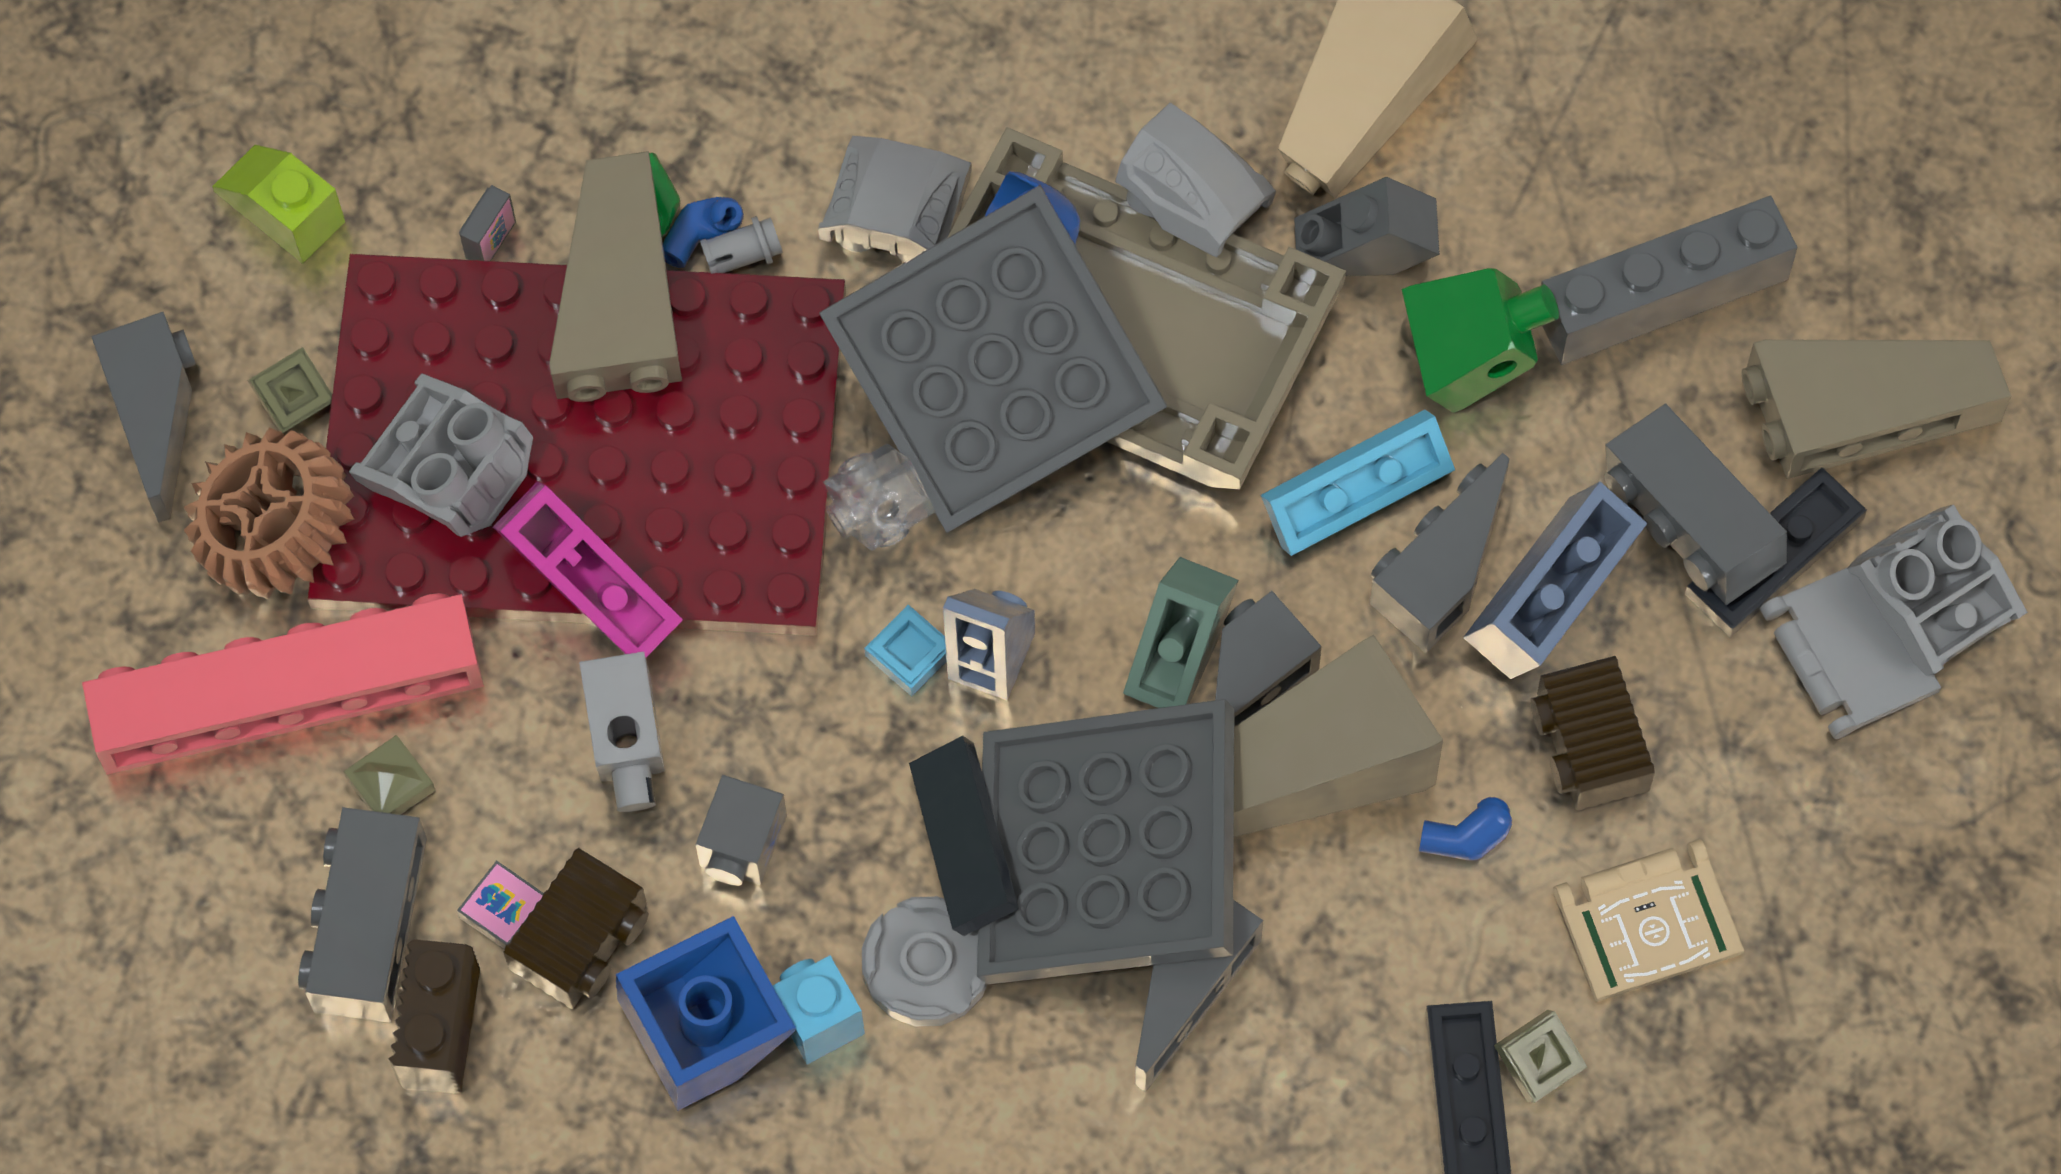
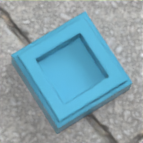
[864,605,947,697]

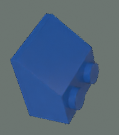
[616,916,795,1111]

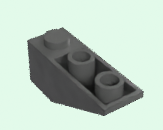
[1370,453,1510,653]

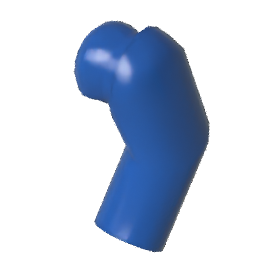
[663,197,744,268]
[1419,797,1512,861]

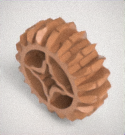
[184,427,354,599]

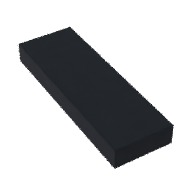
[1685,467,1867,637]
[909,735,1019,936]
[1425,1001,1511,1174]

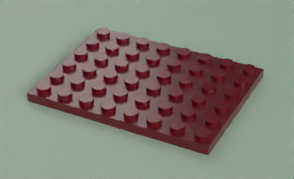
[308,254,846,636]

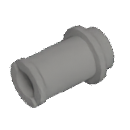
[700,216,783,274]

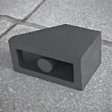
[1215,591,1322,727]

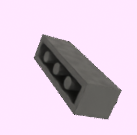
[1541,195,1798,365]

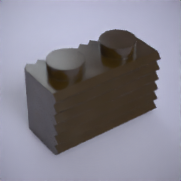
[1530,656,1655,811]
[503,847,649,1009]
[388,939,480,1094]

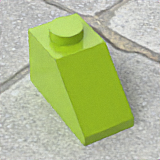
[212,145,345,264]

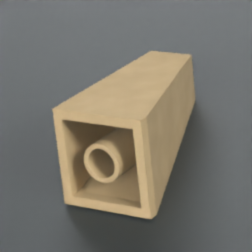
[1278,0,1478,198]

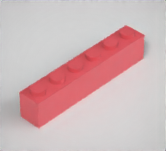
[82,593,484,775]

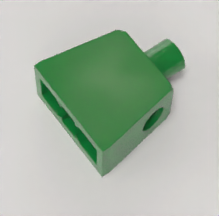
[1401,268,1559,413]

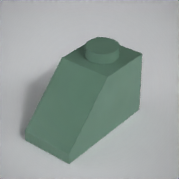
[1123,557,1239,708]

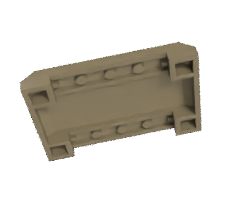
[947,127,1346,489]

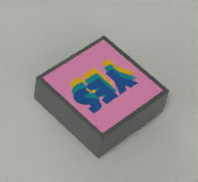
[459,185,516,261]
[457,860,544,949]

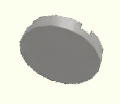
[862,896,987,1027]

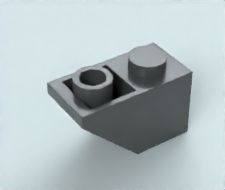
[1294,177,1440,276]

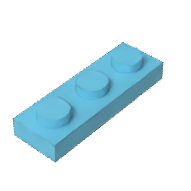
[1261,409,1455,556]

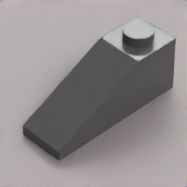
[91,312,196,523]
[1135,899,1263,1092]

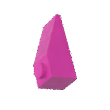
[493,481,683,657]

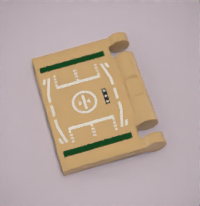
[1553,839,1744,1002]

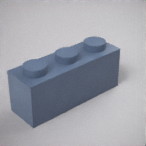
[1463,482,1647,679]

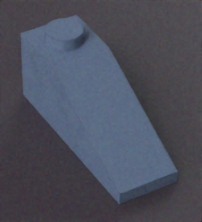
[943,589,1035,700]

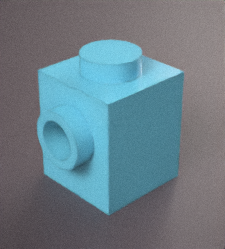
[773,955,865,1065]

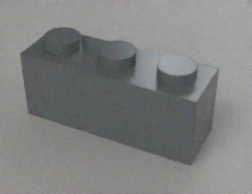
[1604,403,1787,605]
[298,807,427,1023]

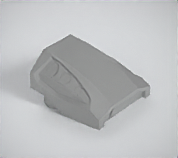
[1115,103,1276,257]
[818,136,972,262]
[349,373,533,537]
[1847,504,2028,676]

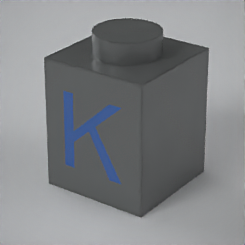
[695,775,787,885]

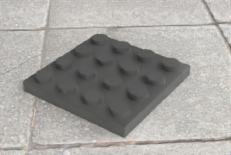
[819,185,1167,533]
[977,699,1234,985]

